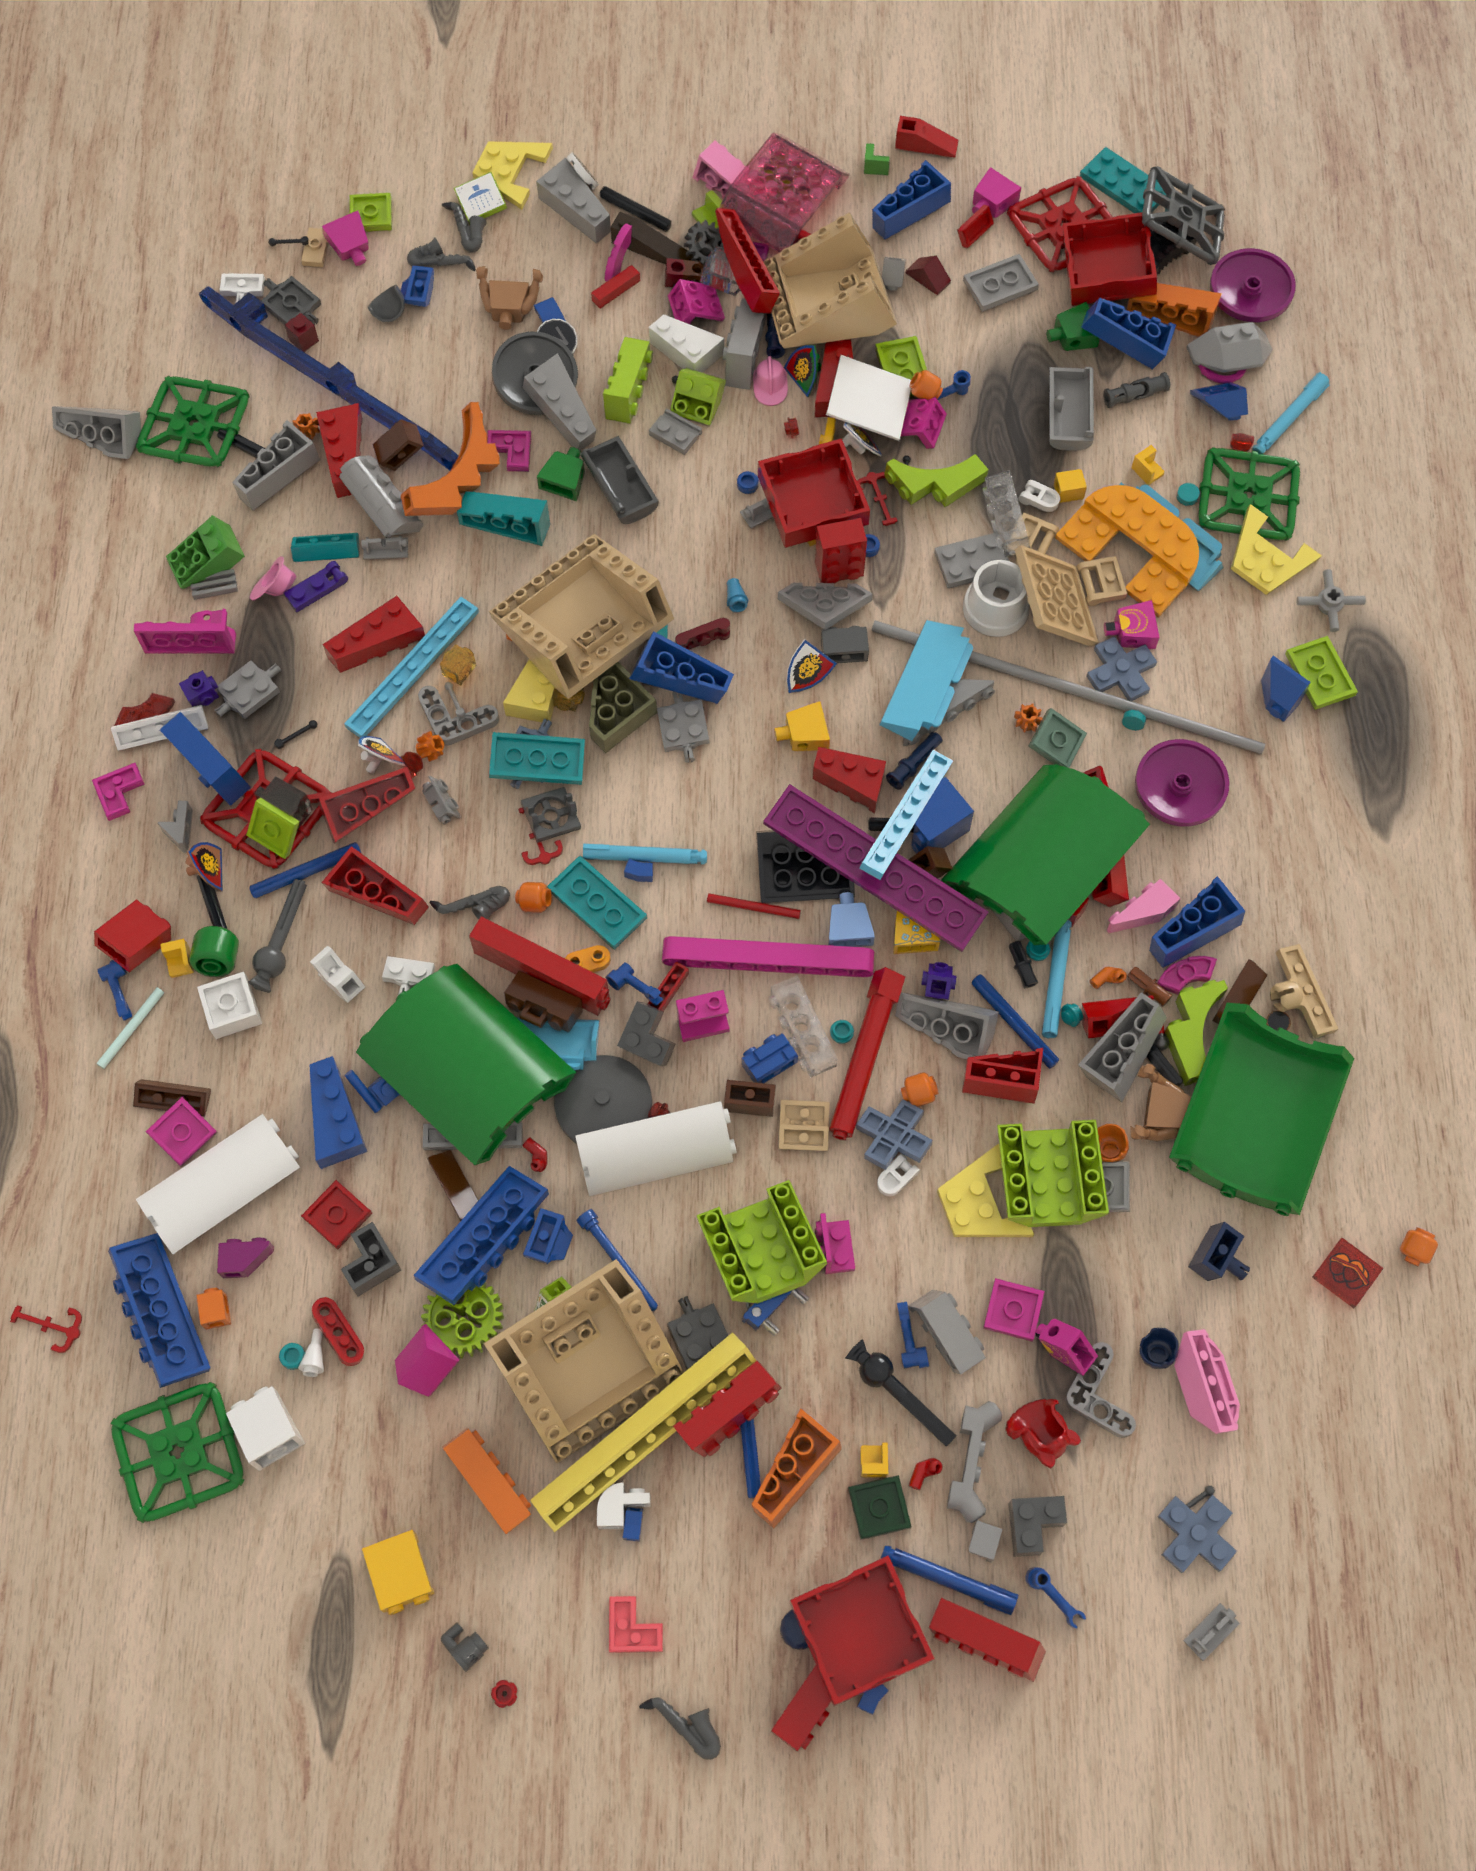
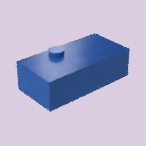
[160,712,251,806]

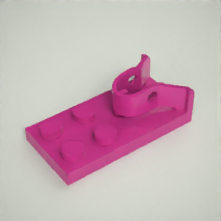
[134,608,236,654]

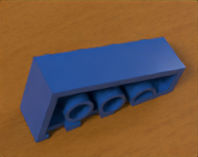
[872,160,951,240]
[1081,298,1176,369]
[629,631,734,704]
[1149,876,1245,968]
[309,1056,368,1169]

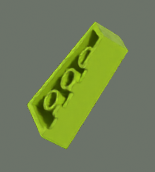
[603,337,653,424]

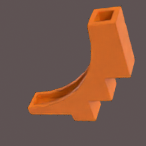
[401,402,500,516]

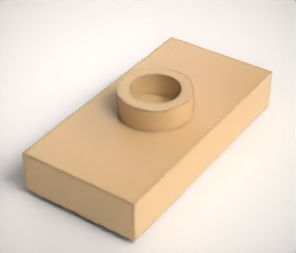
[301,228,328,268]

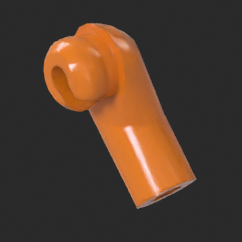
[1090,967,1127,989]

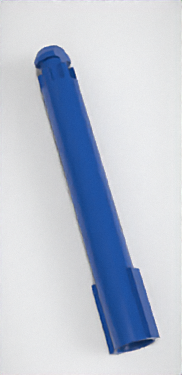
[881,1546,1018,1615]

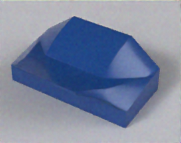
[401,265,434,307]
[523,1208,573,1264]

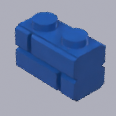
[741,1033,798,1083]

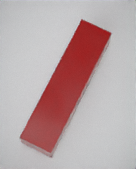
[591,265,640,309]
[647,961,689,1012]

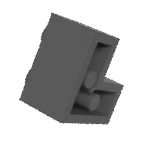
[617,1001,676,1066]
[341,1222,401,1297]
[1008,1496,1067,1557]

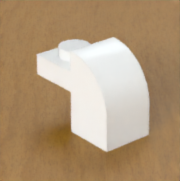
[310,946,365,1003]
[597,1483,651,1529]

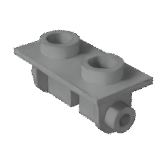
[740,498,773,528]
[361,536,408,560]
[422,776,461,824]
[1183,1603,1240,1661]

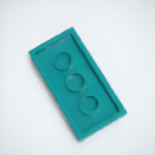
[1080,147,1167,213]
[489,732,585,785]
[547,856,647,950]

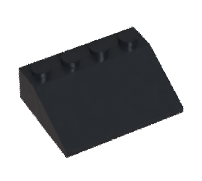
[756,830,855,903]

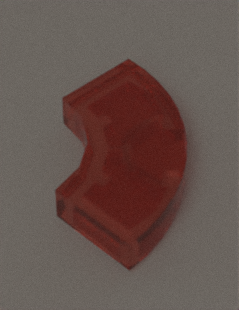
[114,693,175,726]

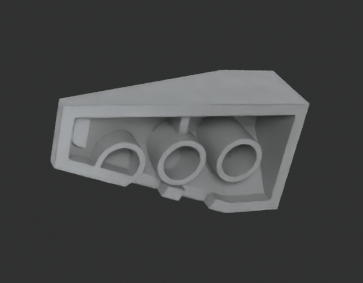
[52,406,141,459]
[895,992,999,1059]

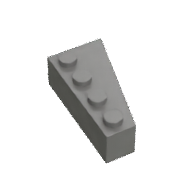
[536,157,611,244]
[723,298,766,390]
[523,353,596,451]
[232,420,320,510]
[1078,992,1167,1102]

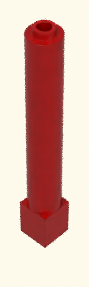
[829,967,906,1140]

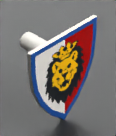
[842,422,882,457]
[786,639,837,693]
[358,736,408,774]

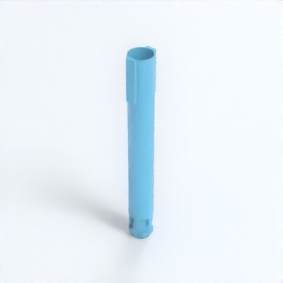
[1253,372,1329,454]
[583,843,707,865]
[1042,920,1072,1039]

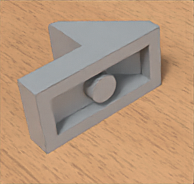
[158,801,193,853]

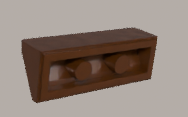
[1212,959,1267,1024]
[133,1079,211,1116]
[427,1150,478,1221]

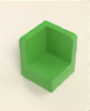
[864,143,890,175]

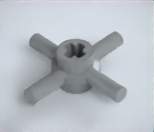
[1296,569,1366,632]

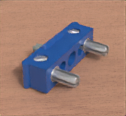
[742,1288,809,1336]

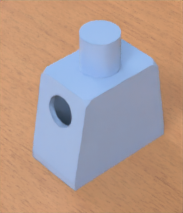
[828,892,875,947]

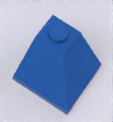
[1190,382,1248,420]
[1261,656,1311,722]

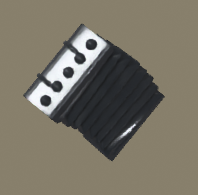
[1150,221,1197,274]

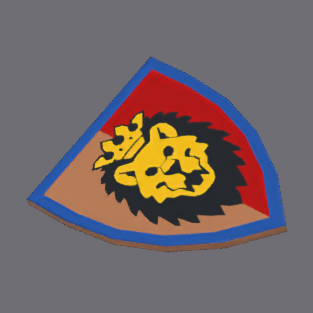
[185,842,223,892]

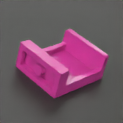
[676,990,730,1042]

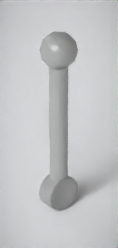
[445,682,465,718]

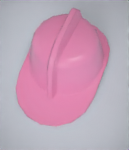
[753,356,788,406]
[250,556,296,601]

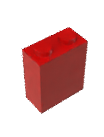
[94,899,171,973]

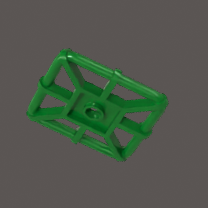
[136,376,250,468]
[1198,447,1300,541]
[110,1382,244,1523]

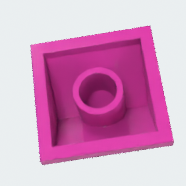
[395,1324,460,1397]

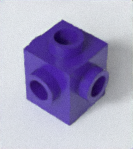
[179,670,219,707]
[921,962,957,1000]

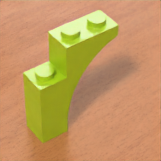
[885,454,989,507]
[1165,980,1228,1086]

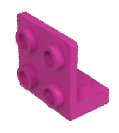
[667,279,725,324]
[901,397,947,449]
[815,1213,855,1274]

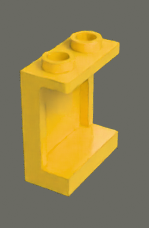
[362,1530,435,1615]

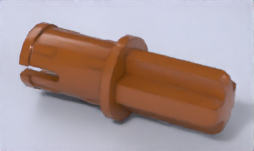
[1128,967,1172,1007]

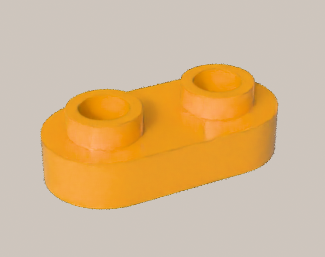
[565,945,611,973]

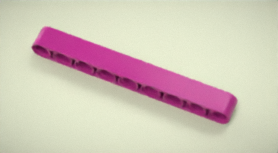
[662,936,875,977]

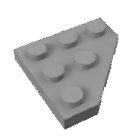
[778,583,872,630]

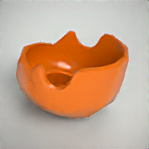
[1097,1123,1129,1163]

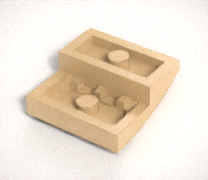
[779,1100,830,1151]

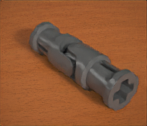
[1103,372,1171,408]

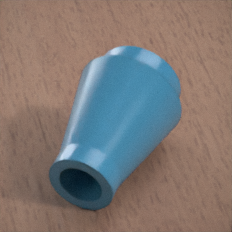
[726,578,749,612]

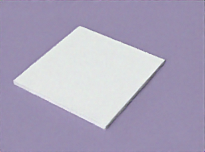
[826,355,911,441]

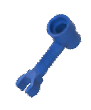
[917,370,971,400]
[97,960,132,1021]
[606,962,663,1006]
[897,1302,929,1368]
[1025,1567,1086,1628]

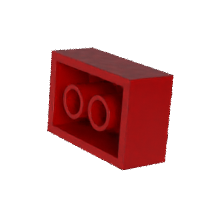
[815,518,867,583]

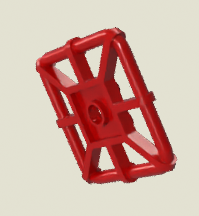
[1007,176,1112,273]
[200,748,332,869]

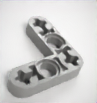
[418,686,499,746]
[1065,1342,1136,1438]

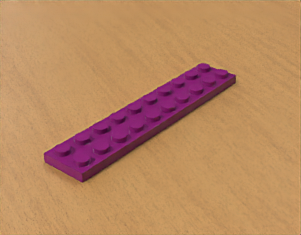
[763,784,989,952]

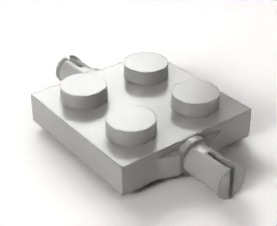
[215,661,281,719]
[657,692,710,763]

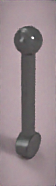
[1186,1485,1215,1508]

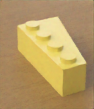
[503,660,559,722]

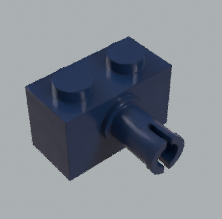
[1188,1222,1250,1281]

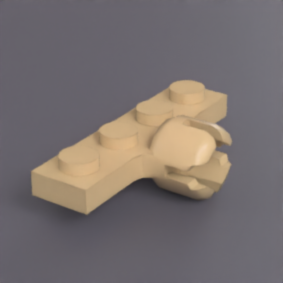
[1270,944,1338,1038]

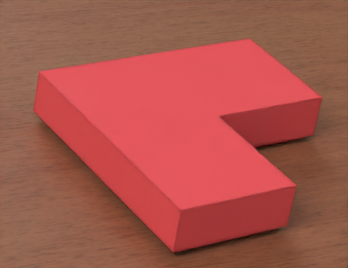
[609,1596,663,1653]

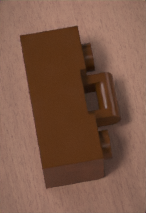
[504,971,583,1032]

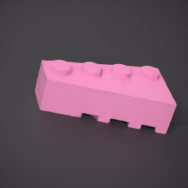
[692,140,777,212]

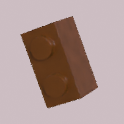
[372,419,424,471]
[724,1080,776,1117]

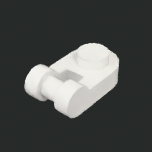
[1018,480,1060,512]
[877,1153,920,1197]

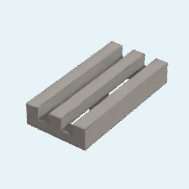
[191,569,238,600]

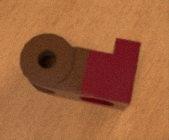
[665,258,704,287]

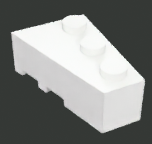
[649,314,724,373]

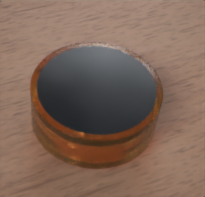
[1266,1010,1291,1031]

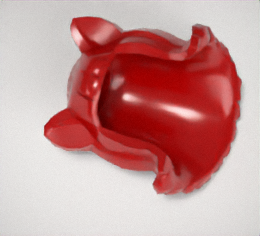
[1005,1399,1081,1468]

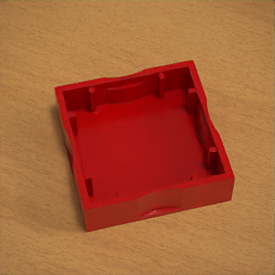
[1063,212,1157,306]
[758,438,870,548]
[790,1555,935,1706]

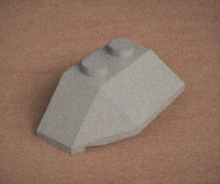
[1186,322,1272,372]

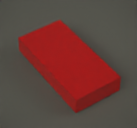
[957,205,994,248]

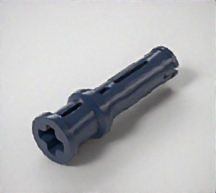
[765,312,785,359]
[886,731,943,790]

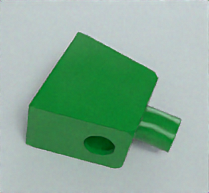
[1046,302,1100,351]
[537,447,585,502]

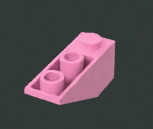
[1107,879,1181,933]

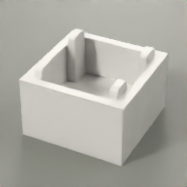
[197,972,262,1039]

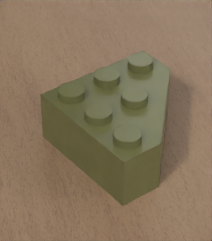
[589,662,657,754]

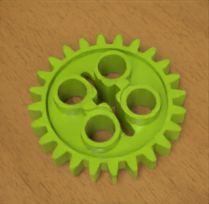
[421,1283,504,1359]

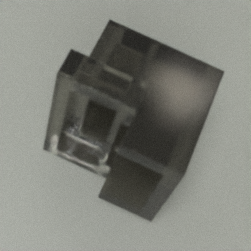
[254,776,313,831]

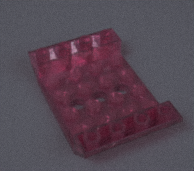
[719,132,850,253]

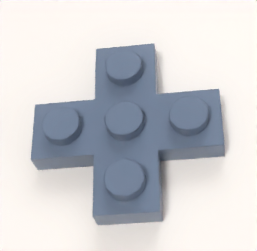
[1086,636,1157,701]
[856,1099,932,1170]
[1158,1495,1237,1573]

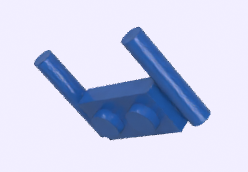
[345,1070,400,1113]

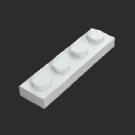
[111,705,208,751]

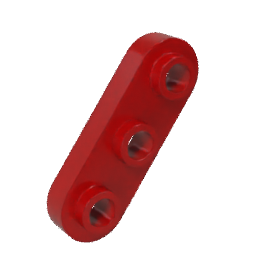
[312,1297,364,1366]

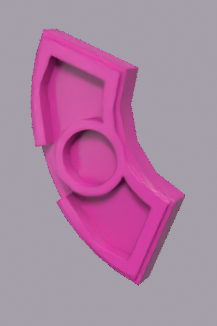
[604,223,632,282]
[1158,956,1217,995]

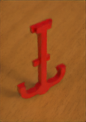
[857,472,898,526]
[518,808,563,865]
[10,1305,82,1353]

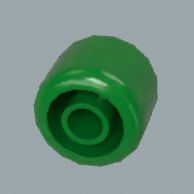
[190,926,239,977]

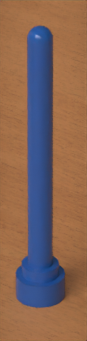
[576,1209,658,1311]

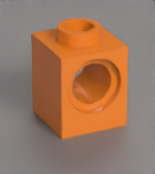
[197,1288,231,1330]

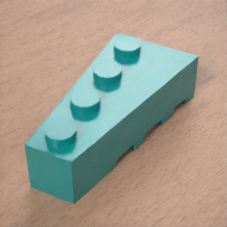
[457,491,551,546]

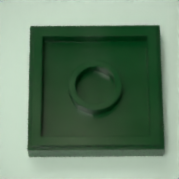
[848,1475,912,1540]

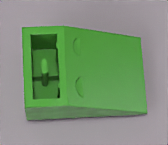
[166,515,245,589]

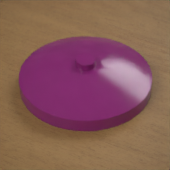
[1210,248,1296,323]
[1135,739,1230,827]

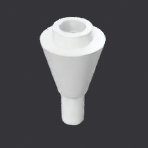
[298,1328,324,1377]

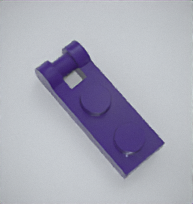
[284,561,348,613]

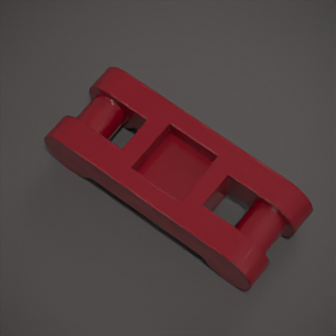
[675,617,730,650]

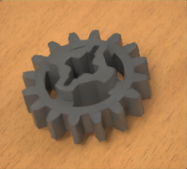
[684,220,725,268]

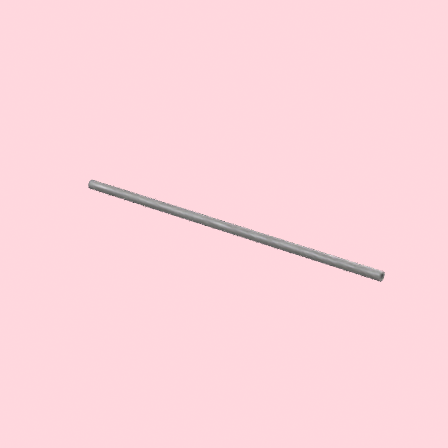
[872,620,1265,755]

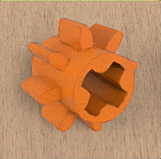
[292,413,320,440]
[1014,703,1043,733]
[416,731,444,762]

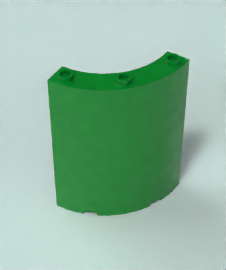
[940,764,1150,946]
[356,964,576,1165]
[1169,1002,1354,1216]

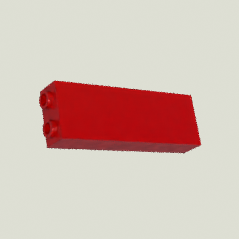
[469,916,611,1016]

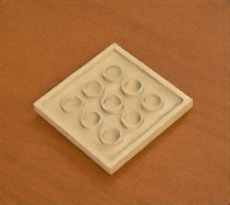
[1014,545,1099,647]

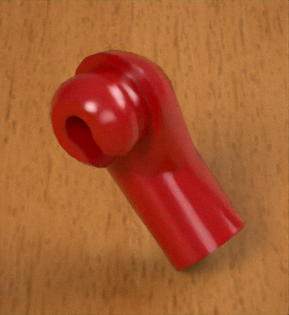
[523,1137,547,1172]
[908,1458,943,1491]

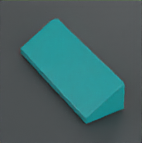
[291,533,359,562]

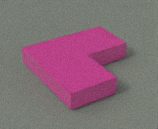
[487,430,531,472]
[92,763,145,821]

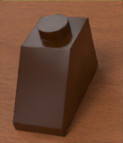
[908,846,953,879]

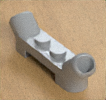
[947,1401,1002,1523]

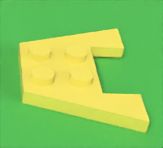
[472,141,553,210]
[1231,504,1322,595]
[937,1144,1034,1237]

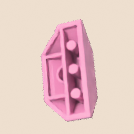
[1174,1329,1240,1434]

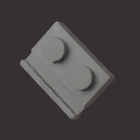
[649,408,702,455]

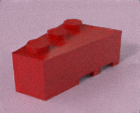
[813,747,886,814]
[962,1048,1043,1104]

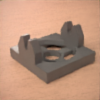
[521,787,581,843]

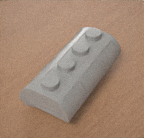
[1049,367,1094,451]
[339,455,423,538]

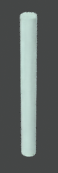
[96,987,164,1069]

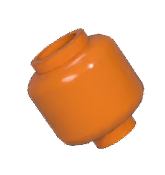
[909,370,943,400]
[515,882,552,913]
[901,1072,939,1107]
[1400,1227,1438,1267]

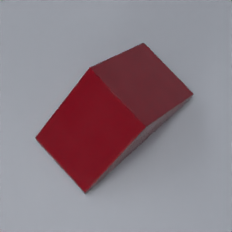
[905,255,951,296]

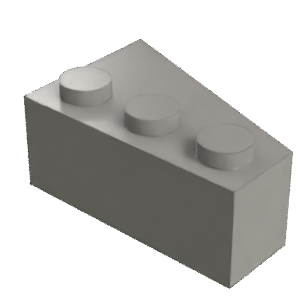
[908,1290,986,1375]

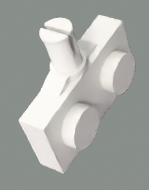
[220,273,265,308]
[382,956,435,995]

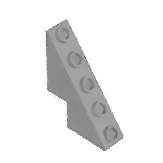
[903,679,995,746]

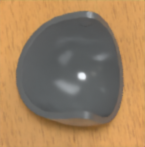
[368,285,405,322]

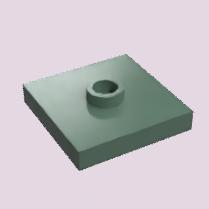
[1028,708,1087,768]

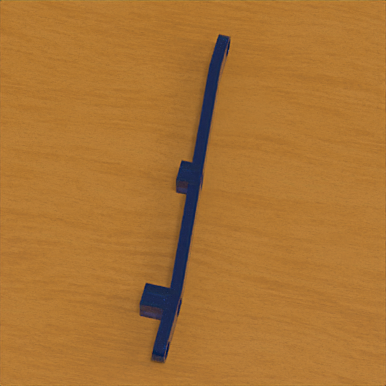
[199,286,458,471]

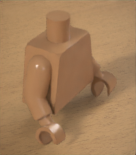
[476,266,543,330]
[1130,1064,1191,1142]

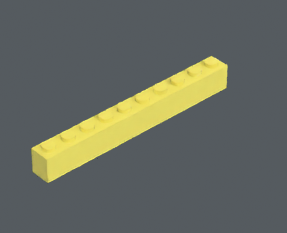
[530,1332,756,1532]

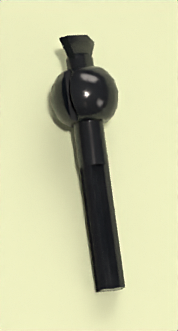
[845,1339,957,1447]

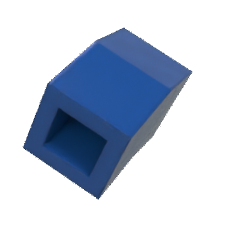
[624,859,653,882]
[623,1507,643,1542]
[857,1684,889,1715]

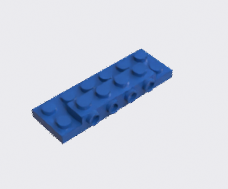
[414,1166,549,1305]
[108,1233,211,1388]

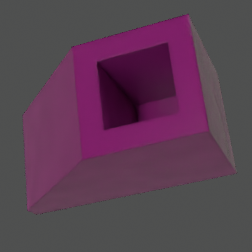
[217,1237,274,1278]

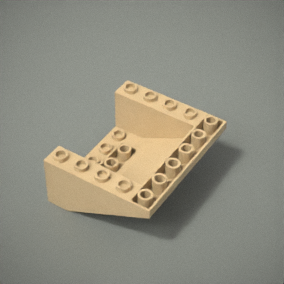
[763,212,897,348]
[489,534,674,699]
[484,1259,684,1464]

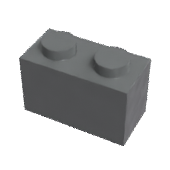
[821,626,869,663]

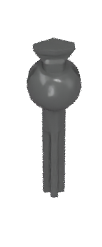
[248,879,307,993]

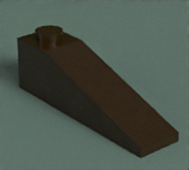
[610,212,693,265]

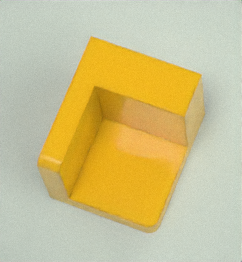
[1131,445,1165,486]
[1053,469,1087,503]
[160,939,194,978]
[860,1442,888,1478]

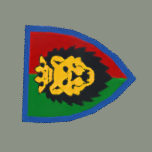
[784,345,822,397]

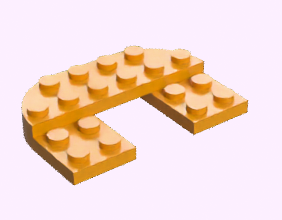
[1055,485,1199,618]

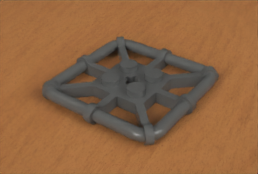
[1142,166,1225,265]

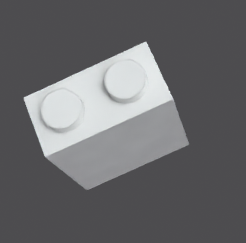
[226,1386,305,1471]

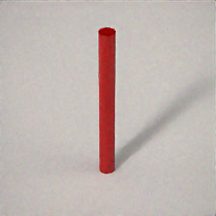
[707,893,801,919]

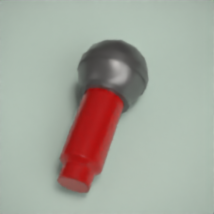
[1154,1024,1170,1051]

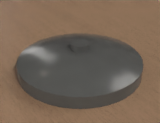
[492,331,578,415]
[554,1055,652,1144]

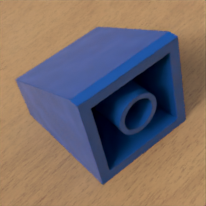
[911,777,974,854]

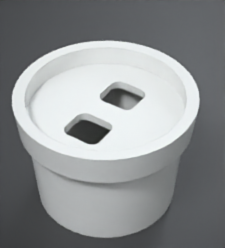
[963,560,1029,637]

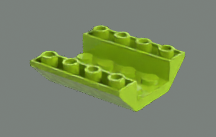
[997,1120,1109,1227]
[696,1180,827,1303]

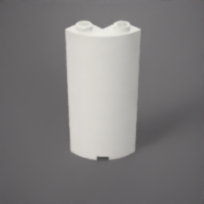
[575,1101,737,1196]
[136,1114,300,1254]

